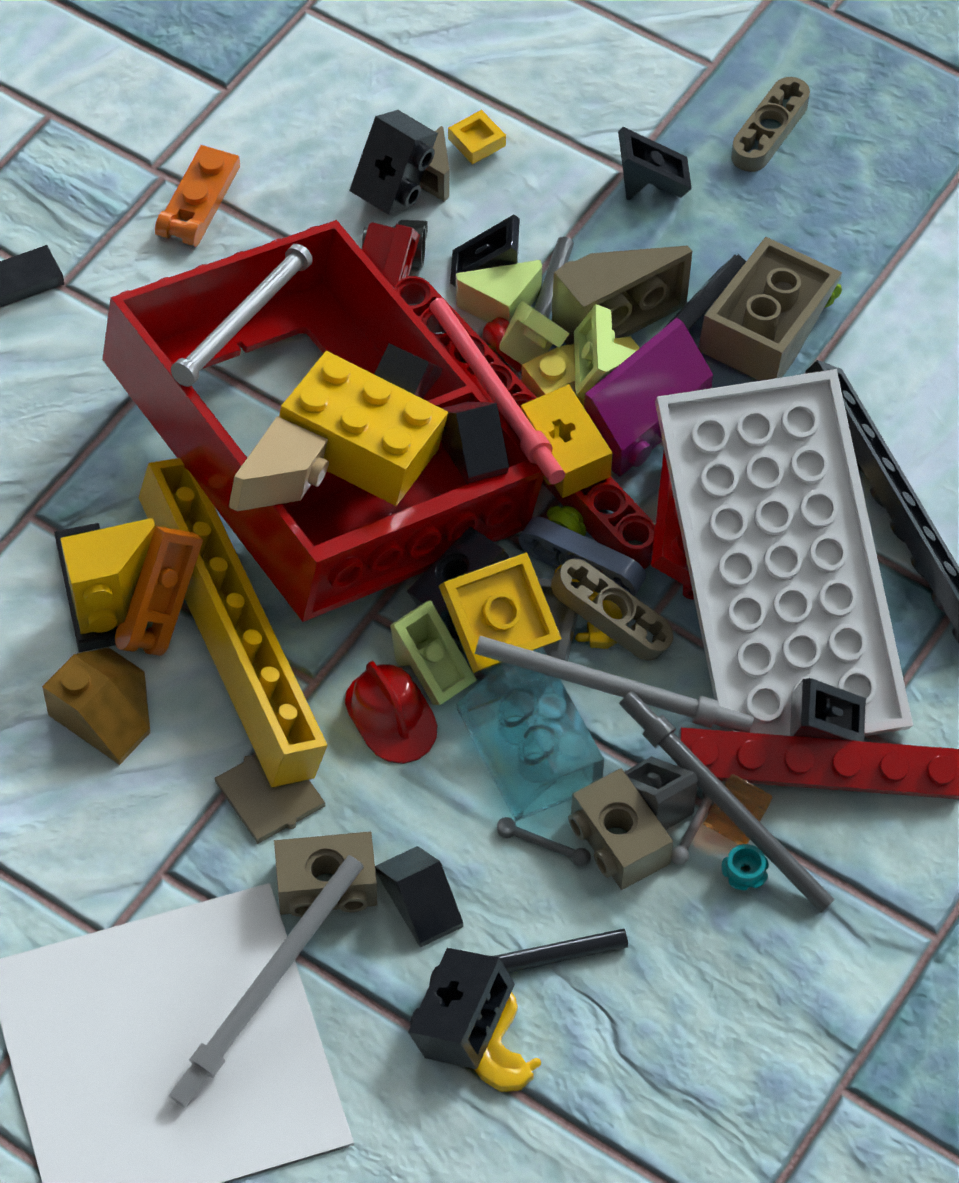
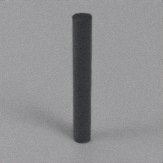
[494,928,628,973]

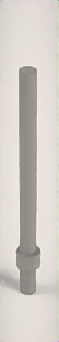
[474,636,754,733]
[168,855,364,1108]

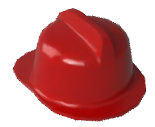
[345,661,438,764]

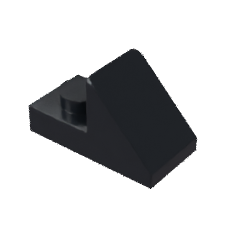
[618,127,692,200]

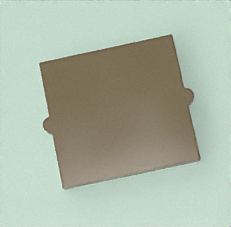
[215,755,325,844]

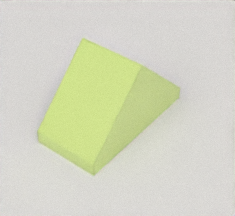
[456,260,542,323]

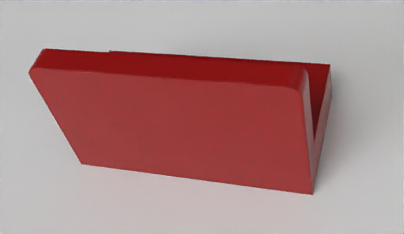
[362,222,420,287]

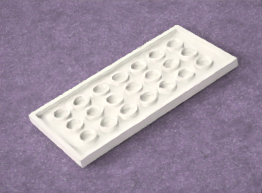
[655,369,913,737]

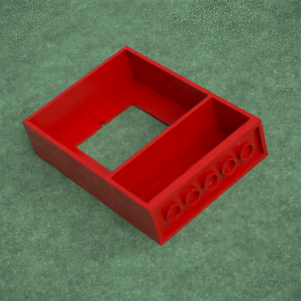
[102,220,544,622]

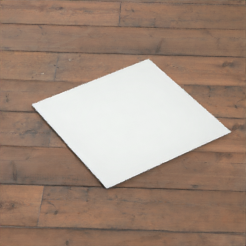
[0,883,354,1183]

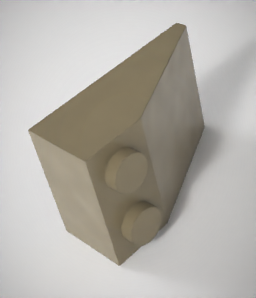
[698,236,842,381]
[551,245,693,345]

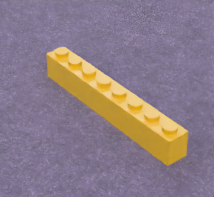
[138,458,328,788]

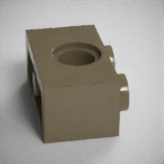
[568,768,673,890]
[274,831,378,917]

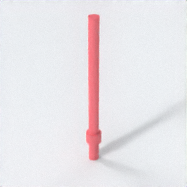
[429,298,565,484]

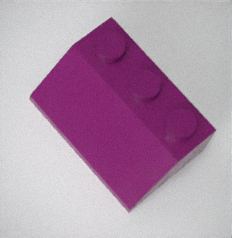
[584,318,713,477]

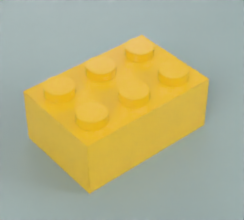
[279,351,448,506]

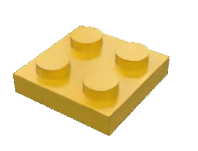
[439,552,562,673]

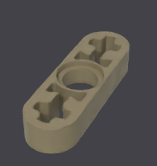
[731,77,810,172]
[551,559,673,661]

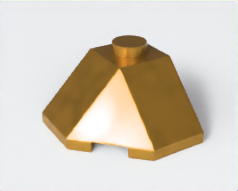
[42,647,150,765]

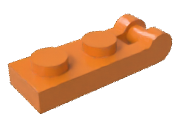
[155,145,240,247]
[115,526,204,656]

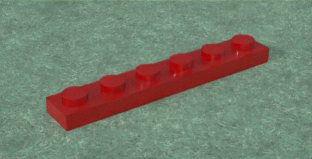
[677,727,959,799]

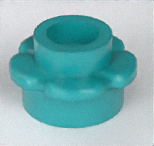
[721,844,769,891]

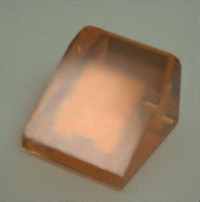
[703,774,773,845]

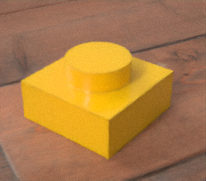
[448,109,506,165]

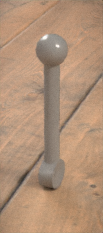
[671,792,714,865]

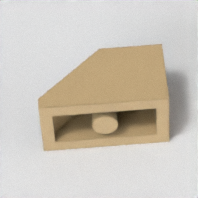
[229,416,329,511]

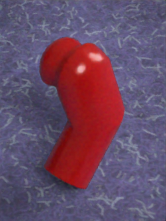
[482,317,522,373]

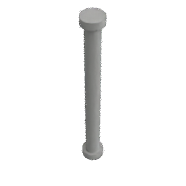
[171,244,312,387]

